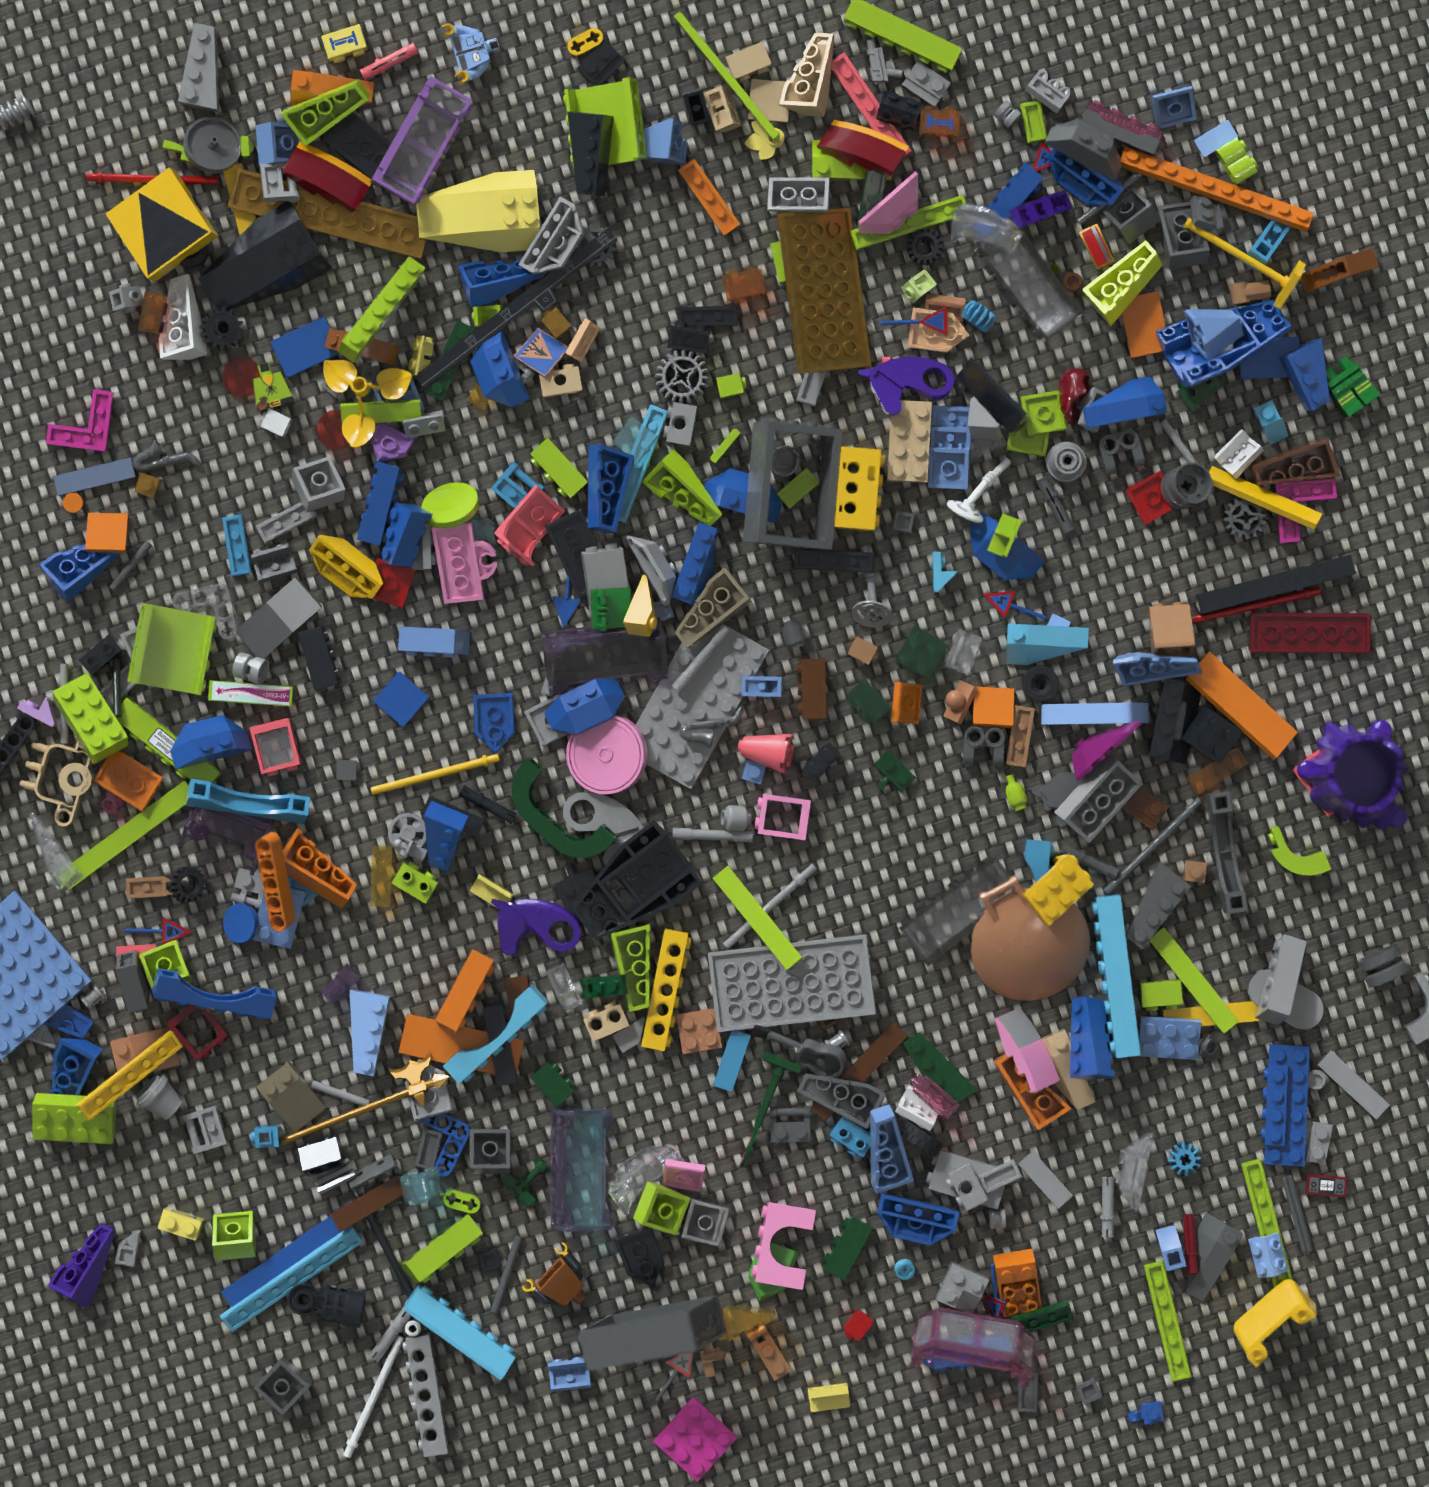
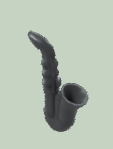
[132,440,201,472]
[679,707,743,748]

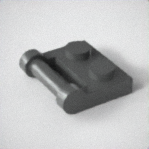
[770,1106,811,1143]

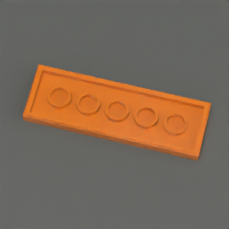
[1186,651,1298,760]
[398,1013,524,1075]

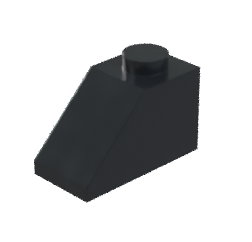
[682,87,710,126]

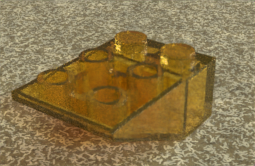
[719,1305,776,1341]

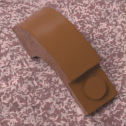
[324,328,399,366]

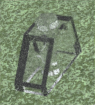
[546,963,583,1012]

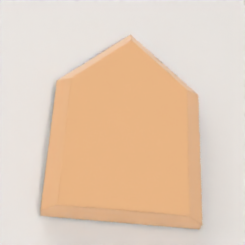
[908,307,970,353]

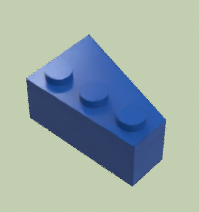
[1280,339,1330,411]
[382,502,433,567]

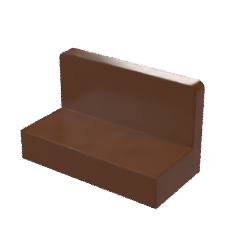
[504,974,530,1016]

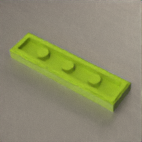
[340,399,422,424]

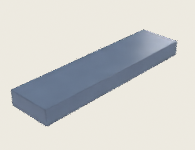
[53,457,136,496]

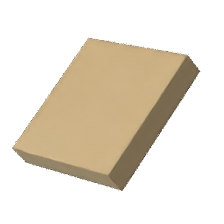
[748,79,789,123]

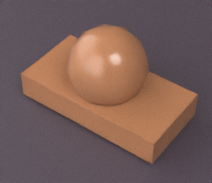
[943,680,978,724]

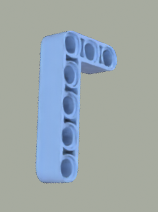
[1041,703,1149,724]

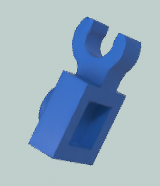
[1127,1401,1164,1425]

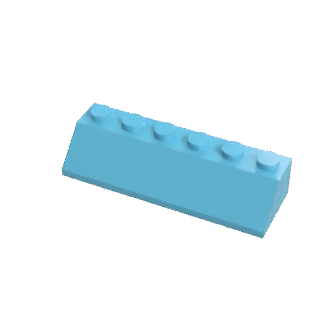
[404,1285,515,1380]

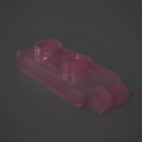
[909,1073,960,1121]

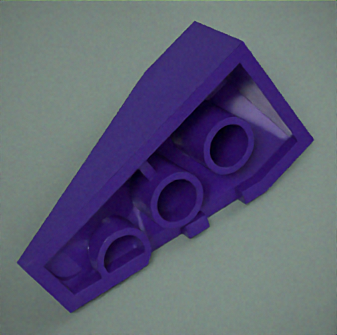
[48,1223,115,1308]

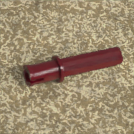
[1183,1214,1199,1274]

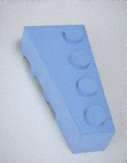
[350,989,391,1076]

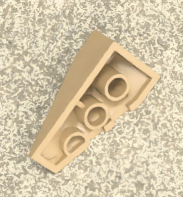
[779,33,834,117]
[1041,1029,1095,1110]

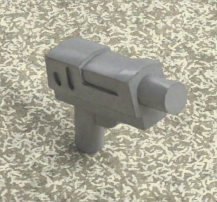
[866,39,902,85]

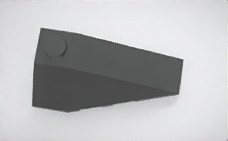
[1185,1212,1243,1302]

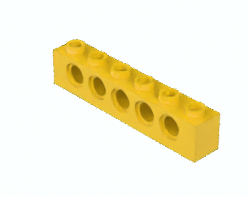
[641,928,692,1051]

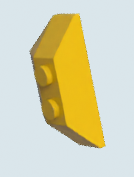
[309,535,383,599]

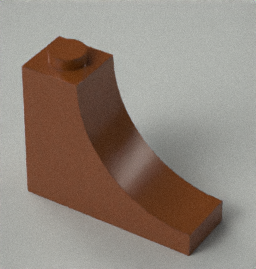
[1300,248,1379,293]

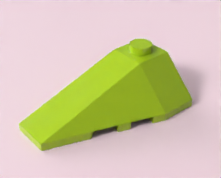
[812,140,892,181]
[642,449,722,526]

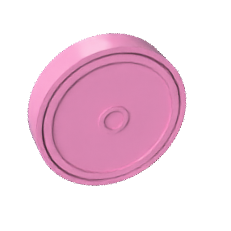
[566,715,648,794]

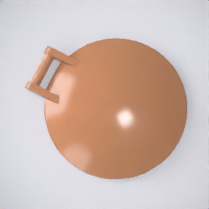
[971,875,1090,1001]

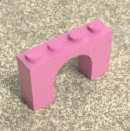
[751,1202,816,1290]

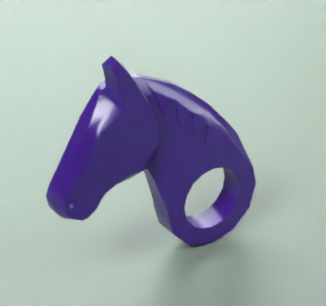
[491,899,582,956]

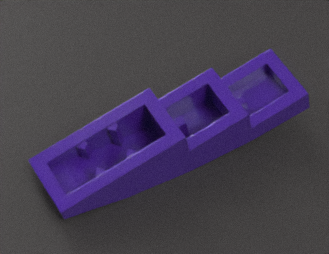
[1009,190,1073,229]

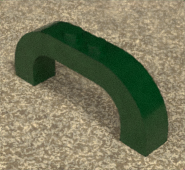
[512,757,619,858]

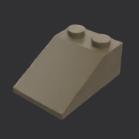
[256,1061,327,1132]

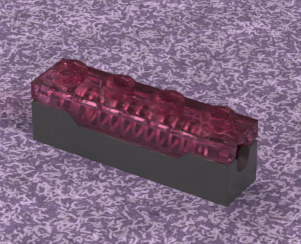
[1081,100,1163,156]

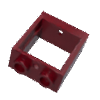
[166,1004,229,1061]

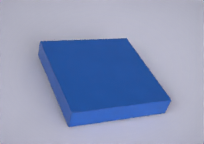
[373,671,429,727]

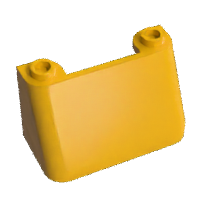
[1233,1279,1317,1368]

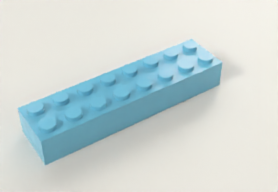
[1091,894,1140,1058]

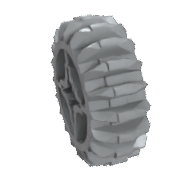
[655,350,709,404]

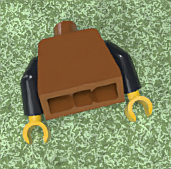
[522,1243,585,1306]

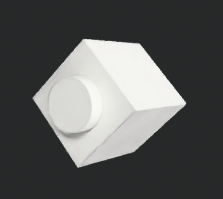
[260,409,292,438]

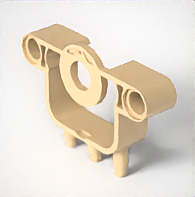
[19,740,92,826]

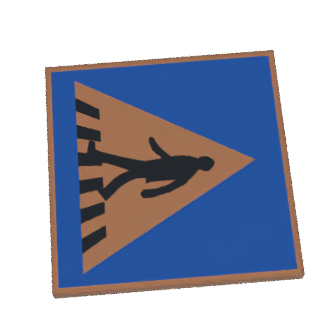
[513,328,568,378]

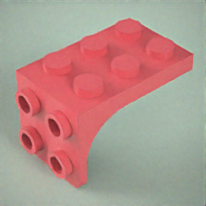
[494,485,565,567]

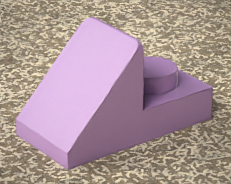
[17,697,57,727]

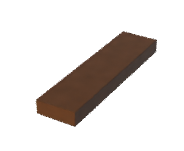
[329,1174,409,1232]

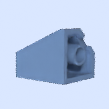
[642,119,688,165]
[1184,309,1244,361]

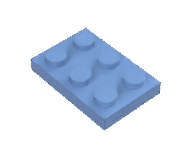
[252,887,305,949]
[1139,1016,1201,1060]

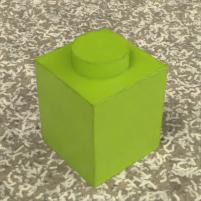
[716,373,747,399]

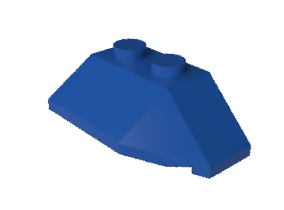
[1048,149,1124,205]
[470,329,530,408]
[704,468,782,524]
[970,512,1045,580]
[544,679,625,735]
[170,715,252,770]
[877,1193,960,1245]

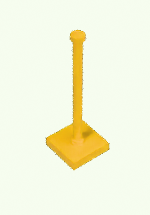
[1183,218,1306,309]

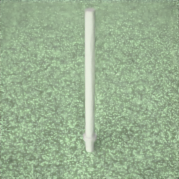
[343,1335,404,1458]

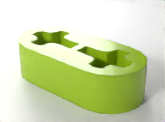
[443,1189,481,1213]

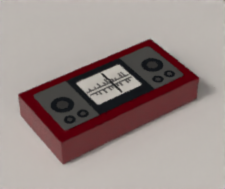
[1305,1174,1348,1198]

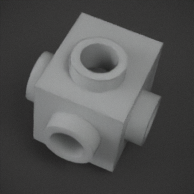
[109,283,144,314]

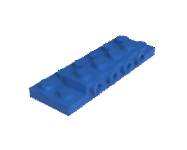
[1261,1044,1310,1166]

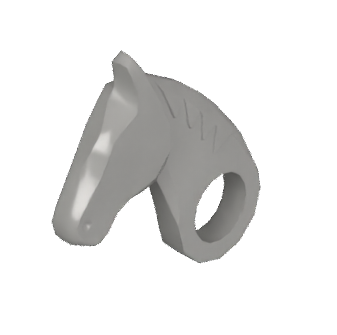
[563,792,645,865]

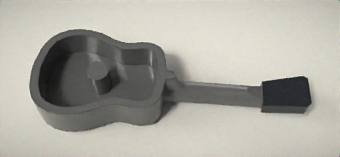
[750,1025,846,1078]

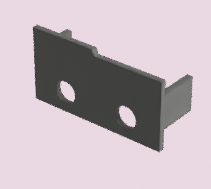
[349,1154,401,1198]

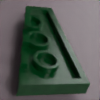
[902,1032,978,1111]

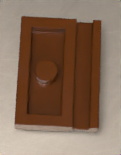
[1121,787,1169,831]

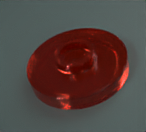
[222,357,261,398]
[316,410,350,450]

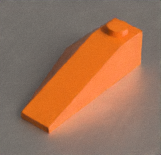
[290,70,374,107]

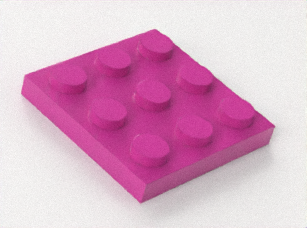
[653,1396,738,1482]

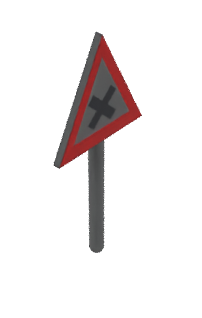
[655,1352,693,1402]

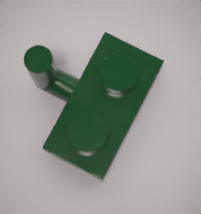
[874,750,916,792]

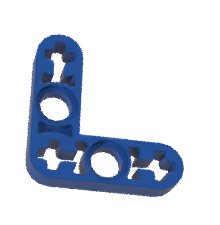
[419,1113,470,1176]

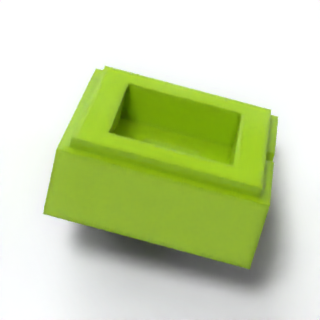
[240,136,254,159]

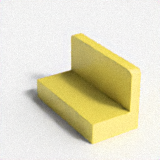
[470,874,514,908]
[808,1383,850,1412]

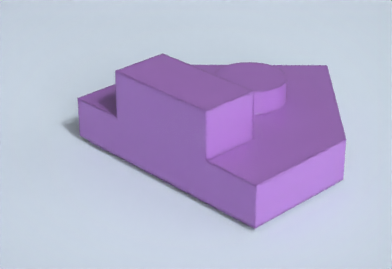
[370,423,415,462]

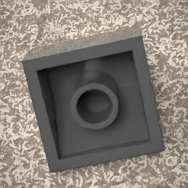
[1101,186,1160,244]

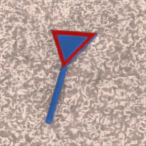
[879,306,948,336]

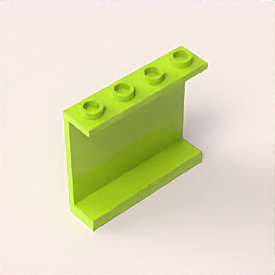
[563,77,647,168]
[127,603,217,695]

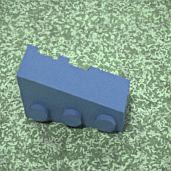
[398,627,470,658]

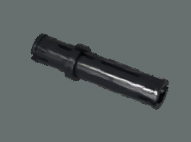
[458,785,517,824]

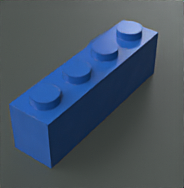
[671,522,718,606]

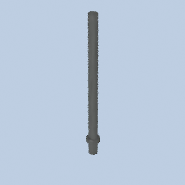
[1103,797,1203,895]

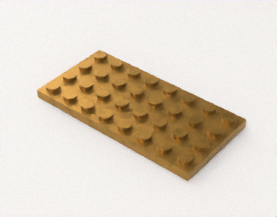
[777,208,872,374]

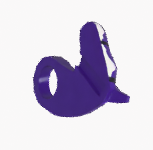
[858,357,955,416]

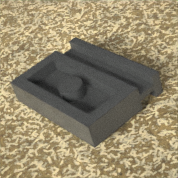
[1190,195,1223,233]

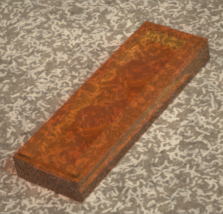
[1186,747,1248,795]

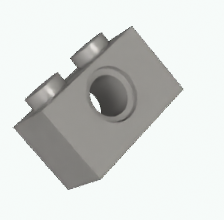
[663,402,697,447]
[947,1162,988,1211]

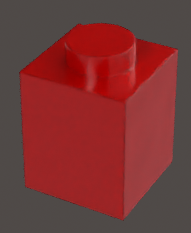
[843,1308,874,1341]

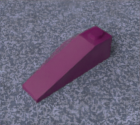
[1071,721,1141,781]

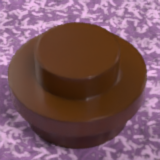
[1062,272,1083,293]

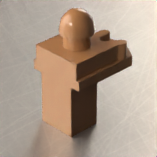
[700,1344,726,1378]

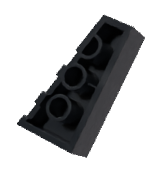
[567,111,613,197]

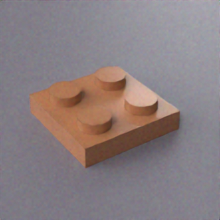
[676,1008,722,1054]

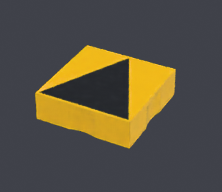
[106,167,219,282]

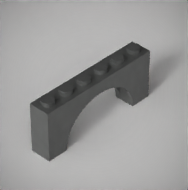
[1205,791,1248,914]

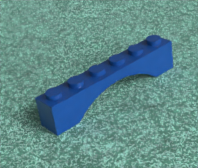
[152,968,277,1020]

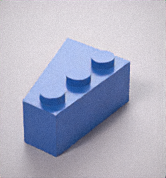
[424,801,468,872]

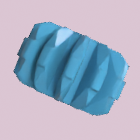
[961,301,996,332]
[1167,1142,1202,1176]

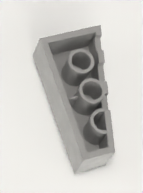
[178,23,220,113]

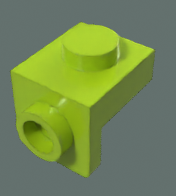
[472,305,503,327]

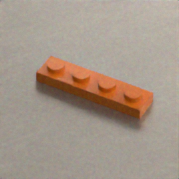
[678,159,740,236]

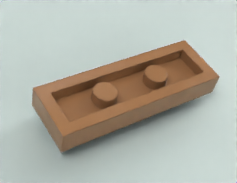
[1006,705,1035,767]

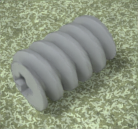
[0,95,36,133]

